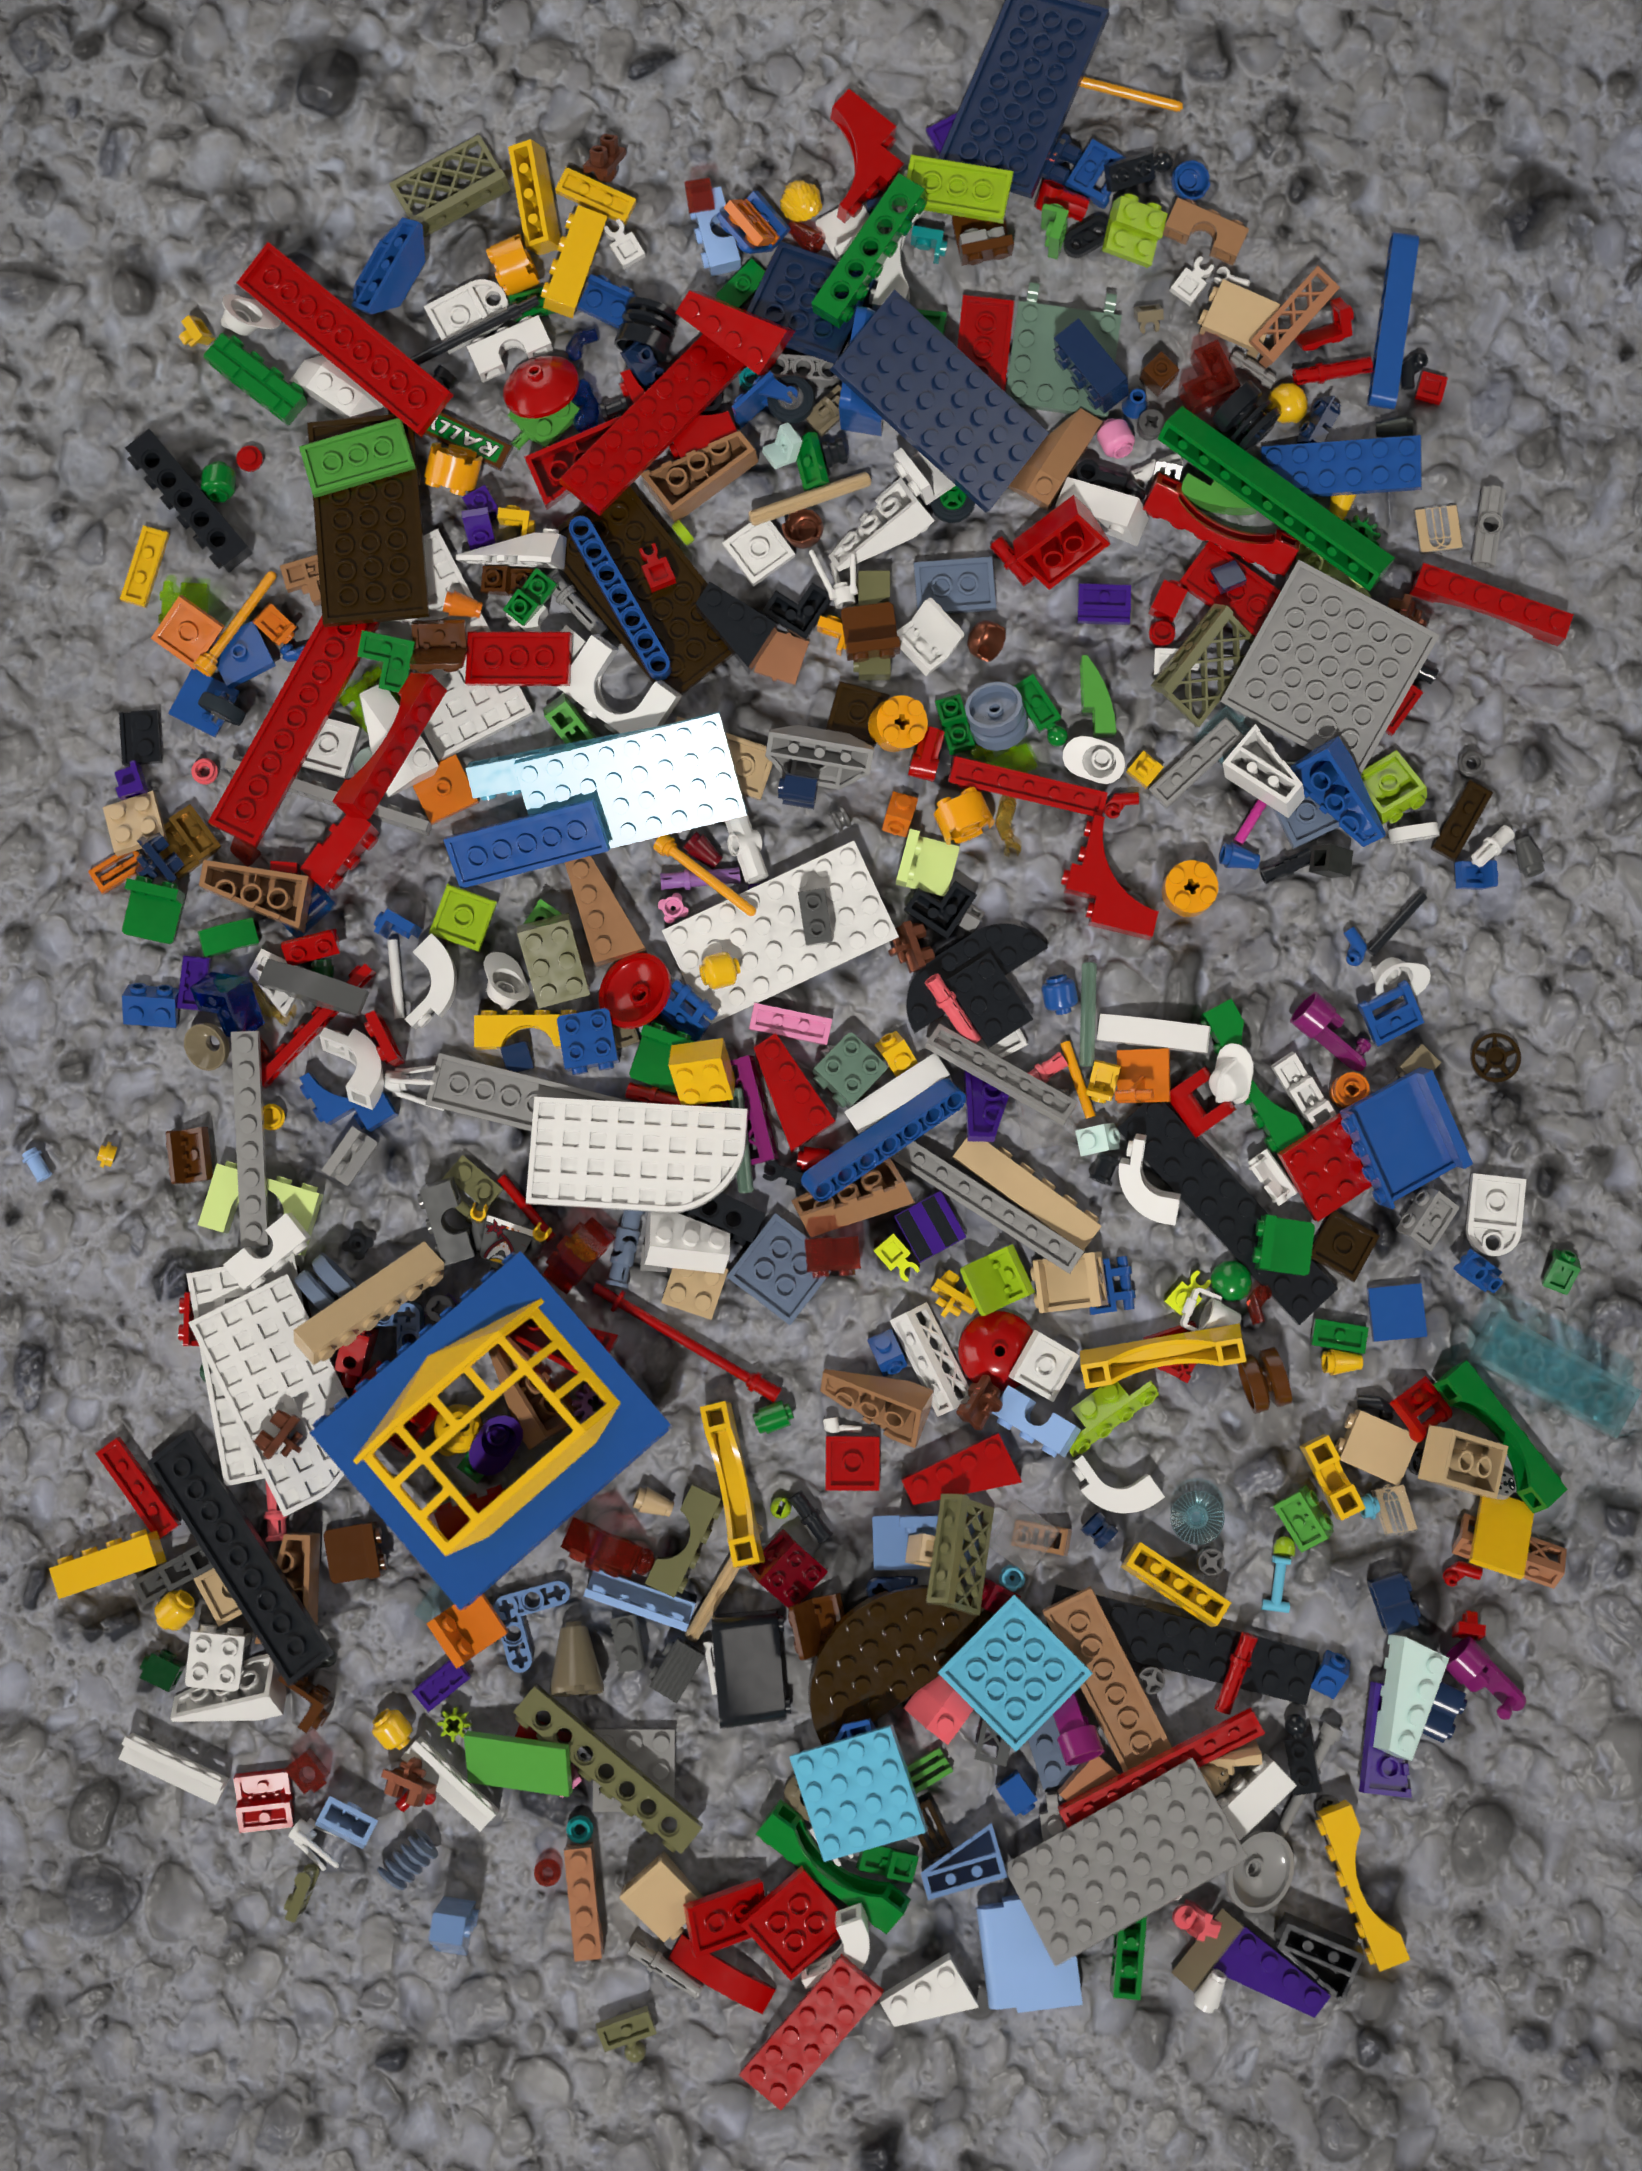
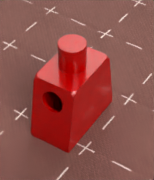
[335,1328,379,1388]

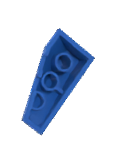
[1290,736,1386,847]

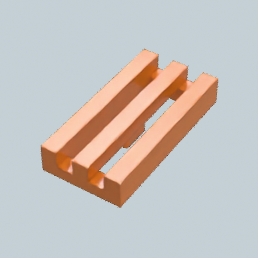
[88,850,140,895]

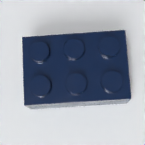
[1053,318,1129,414]

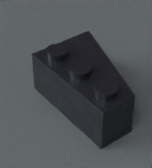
[695,582,777,674]

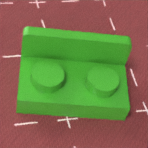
[1041,203,1069,260]
[1273,1485,1334,1553]

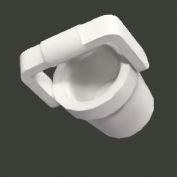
[1180,1288,1241,1331]

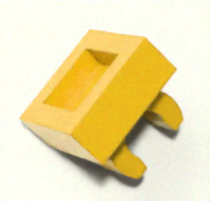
[178,315,215,347]
[1126,750,1164,789]

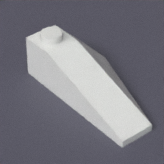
[828,477,935,572]
[456,529,567,569]
[359,684,439,798]
[170,1654,287,1722]

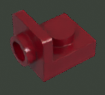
[981,1578,1021,1614]

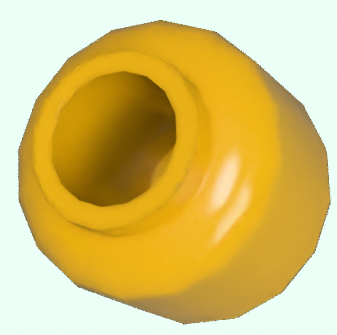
[699,952,741,990]
[154,1590,195,1631]
[372,1708,412,1750]

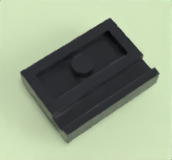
[119,709,162,766]

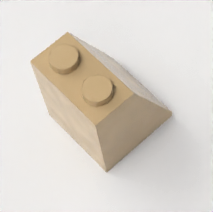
[619,1851,703,1942]

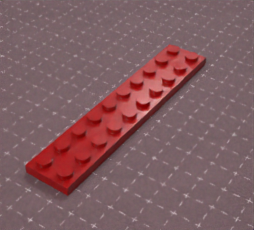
[236,242,454,437]
[559,334,747,516]
[1179,541,1424,736]
[208,616,381,848]

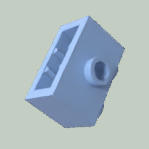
[314,1796,378,1849]

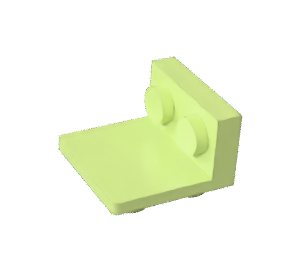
[896,829,960,897]

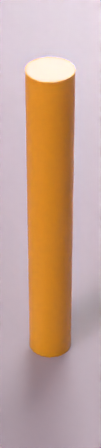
[1060,1040,1096,1119]

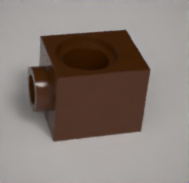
[1139,351,1180,397]

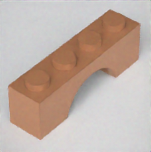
[564,1842,604,1962]

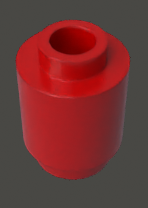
[797,1146,833,1173]

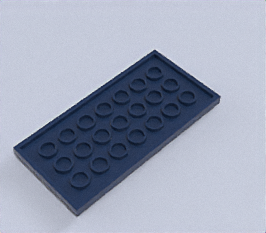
[938,0,1110,199]
[830,289,1049,513]

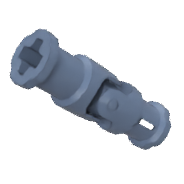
[605,1210,645,1289]

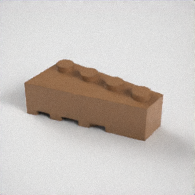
[641,430,758,522]
[565,856,647,967]
[199,860,314,933]
[792,1158,914,1237]
[255,1532,320,1644]

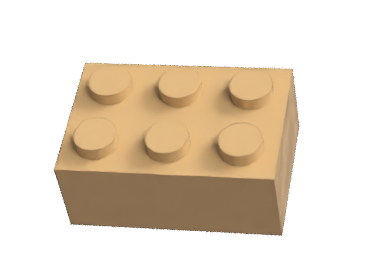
[1418,1425,1508,1499]

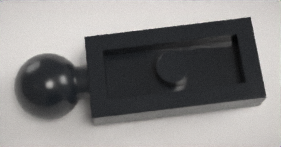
[1104,151,1173,192]
[1284,1714,1322,1796]

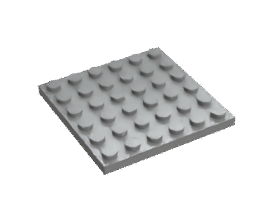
[1220,560,1440,776]

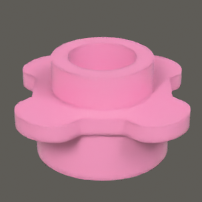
[658,893,689,924]

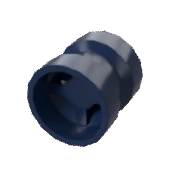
[1080,1511,1118,1549]

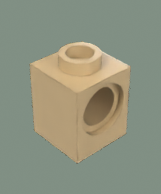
[905,1534,935,1567]

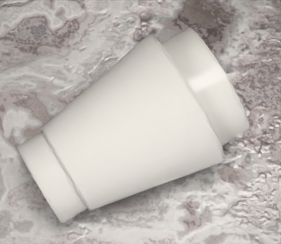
[1194,1969,1227,2013]

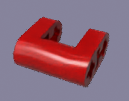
[1170,1066,1237,1138]

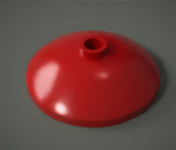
[503,355,579,419]
[599,953,672,1029]
[958,1311,1033,1391]

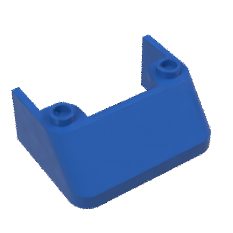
[839,306,884,436]

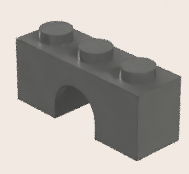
[417,1176,478,1266]

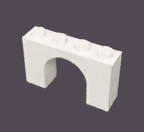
[557,634,683,734]

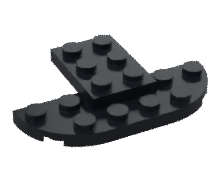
[906,923,1048,1049]

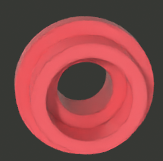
[191,758,218,785]

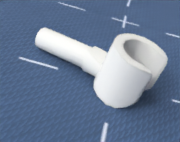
[1213,267,1250,287]
[823,1417,862,1433]

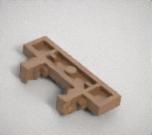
[280,555,321,606]

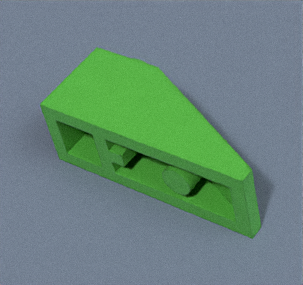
[543,693,596,744]

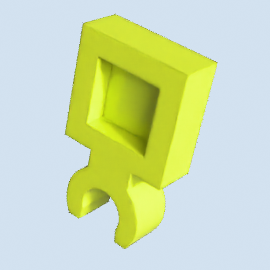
[873,1233,920,1282]
[1164,1270,1211,1317]

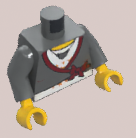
[470,1202,552,1272]

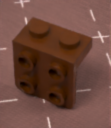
[952,215,1014,266]
[841,602,901,662]
[409,620,467,673]
[323,1521,387,1584]
[788,1592,845,1661]
[278,1675,335,1733]

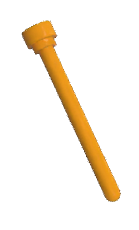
[1079,77,1183,112]
[193,571,277,677]
[653,834,756,916]

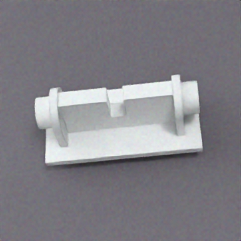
[1248,1149,1298,1206]

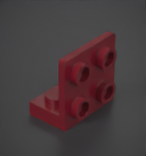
[746,1529,828,1609]

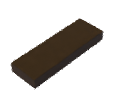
[1431,780,1493,862]

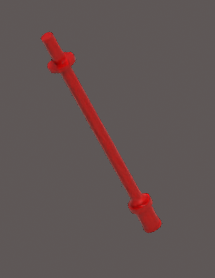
[592,1283,782,1403]

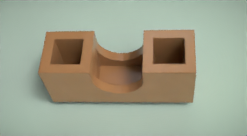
[1163,198,1249,266]

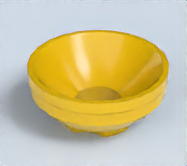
[434,1404,483,1453]

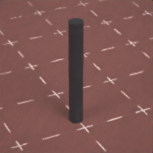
[1367,891,1427,956]

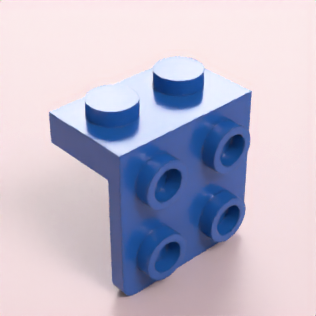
[716,191,791,254]
[557,1008,620,1075]

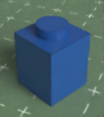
[995,1769,1037,1816]

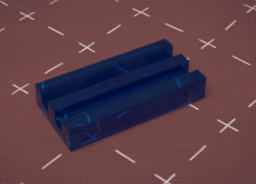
[282,884,337,938]

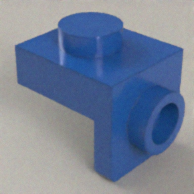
[1455,860,1498,890]
[867,1329,908,1377]
[1311,1650,1351,1699]

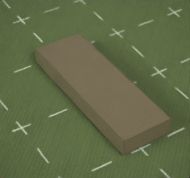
[1171,1908,1245,1992]

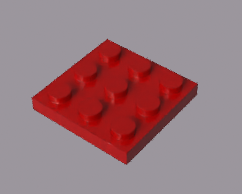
[1277,1113,1372,1222]
[739,1866,840,1981]

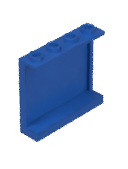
[1339,1067,1473,1209]

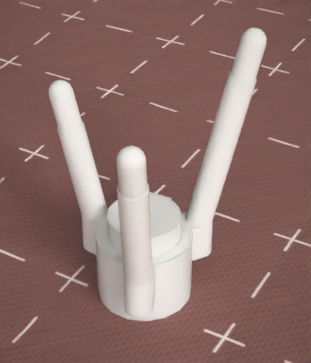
[809,550,858,609]
[384,1065,444,1111]
[288,1818,339,1871]

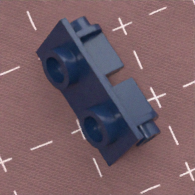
[1296,395,1341,443]

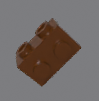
[166,1127,213,1184]

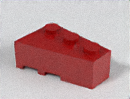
[300,815,380,893]

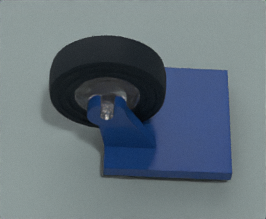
[732,371,815,430]
[168,669,246,738]

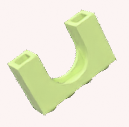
[198,1161,324,1256]

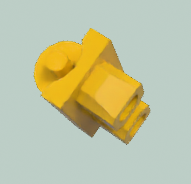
[930,1270,976,1318]

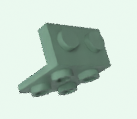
[812,1033,887,1109]

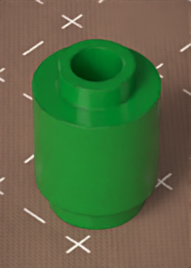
[753,1400,794,1434]

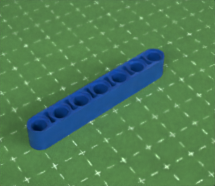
[1367,232,1419,410]
[569,516,671,681]
[801,1079,966,1202]

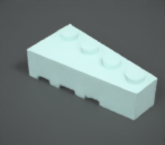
[1373,1635,1449,1761]

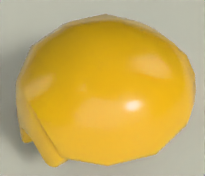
[1267,383,1308,424]

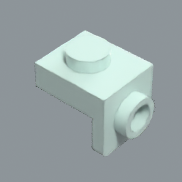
[762,422,802,469]
[1075,1123,1120,1157]

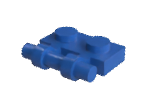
[659,979,718,1042]
[1089,1256,1136,1315]

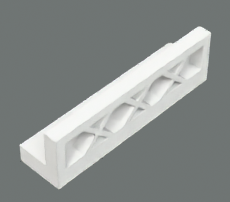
[890,1302,970,1417]
[118,1732,230,1805]
[401,1736,500,1832]

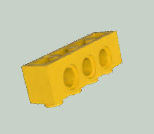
[1120,1542,1231,1627]

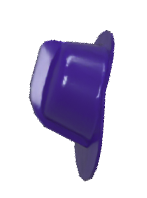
[469,1415,523,1476]

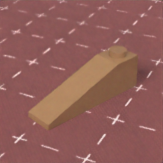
[820,1369,934,1448]

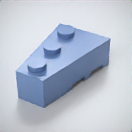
[921,1823,1007,1900]
[429,1896,479,1956]

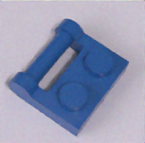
[1065,138,1126,209]
[1357,980,1425,1047]

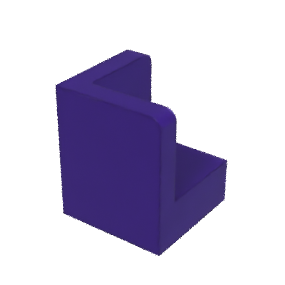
[115,760,149,801]

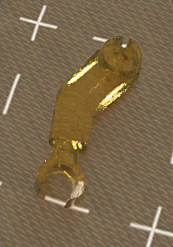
[995,797,1021,857]
[243,980,295,1027]

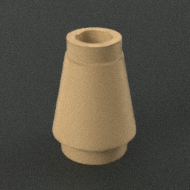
[632,1487,674,1517]

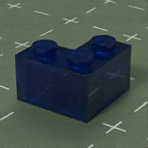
[190,972,265,1037]

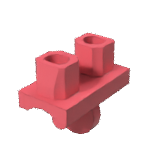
[1172,1899,1222,1942]

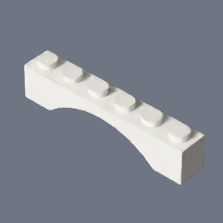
[869,170,925,311]

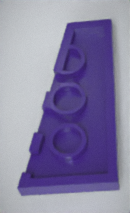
[1212,1924,1331,2018]

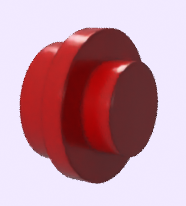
[236,445,263,472]
[1149,620,1175,647]

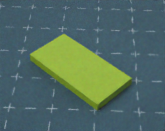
[901,154,1014,223]

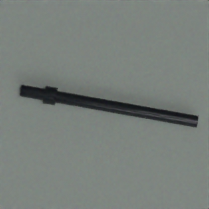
[410,295,540,366]

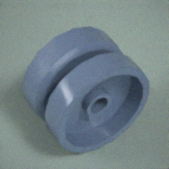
[965,682,1029,751]
[294,1253,357,1311]

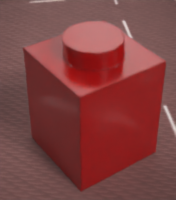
[1148,579,1188,624]

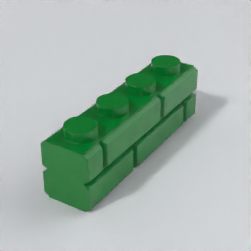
[203,333,307,426]

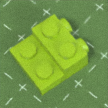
[1102,194,1168,268]
[1361,750,1427,825]

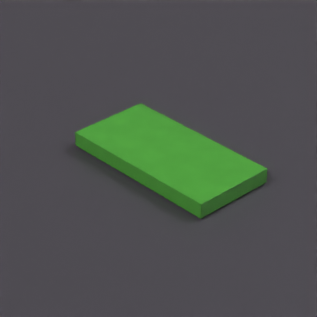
[299,418,416,498]
[464,1731,573,1797]

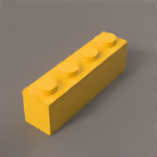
[508,139,561,256]
[541,205,607,319]
[49,1529,167,1599]

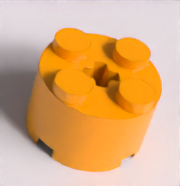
[486,234,541,296]
[424,442,483,496]
[868,695,928,752]
[933,787,995,845]
[1162,860,1219,917]

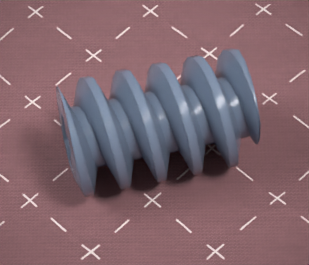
[377,1829,438,1890]

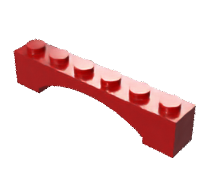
[1143,473,1300,576]
[1409,562,1574,646]
[332,673,447,819]

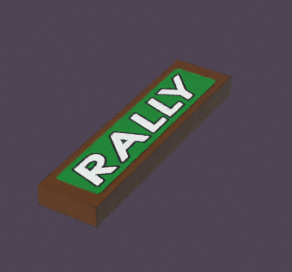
[424,412,513,471]

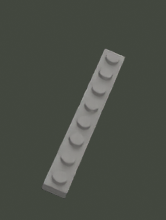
[225,756,432,836]
[231,1031,270,1247]
[890,1141,1085,1274]

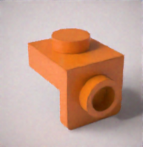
[252,603,297,646]
[882,791,918,837]

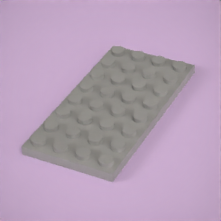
[1004,1758,1249,1967]

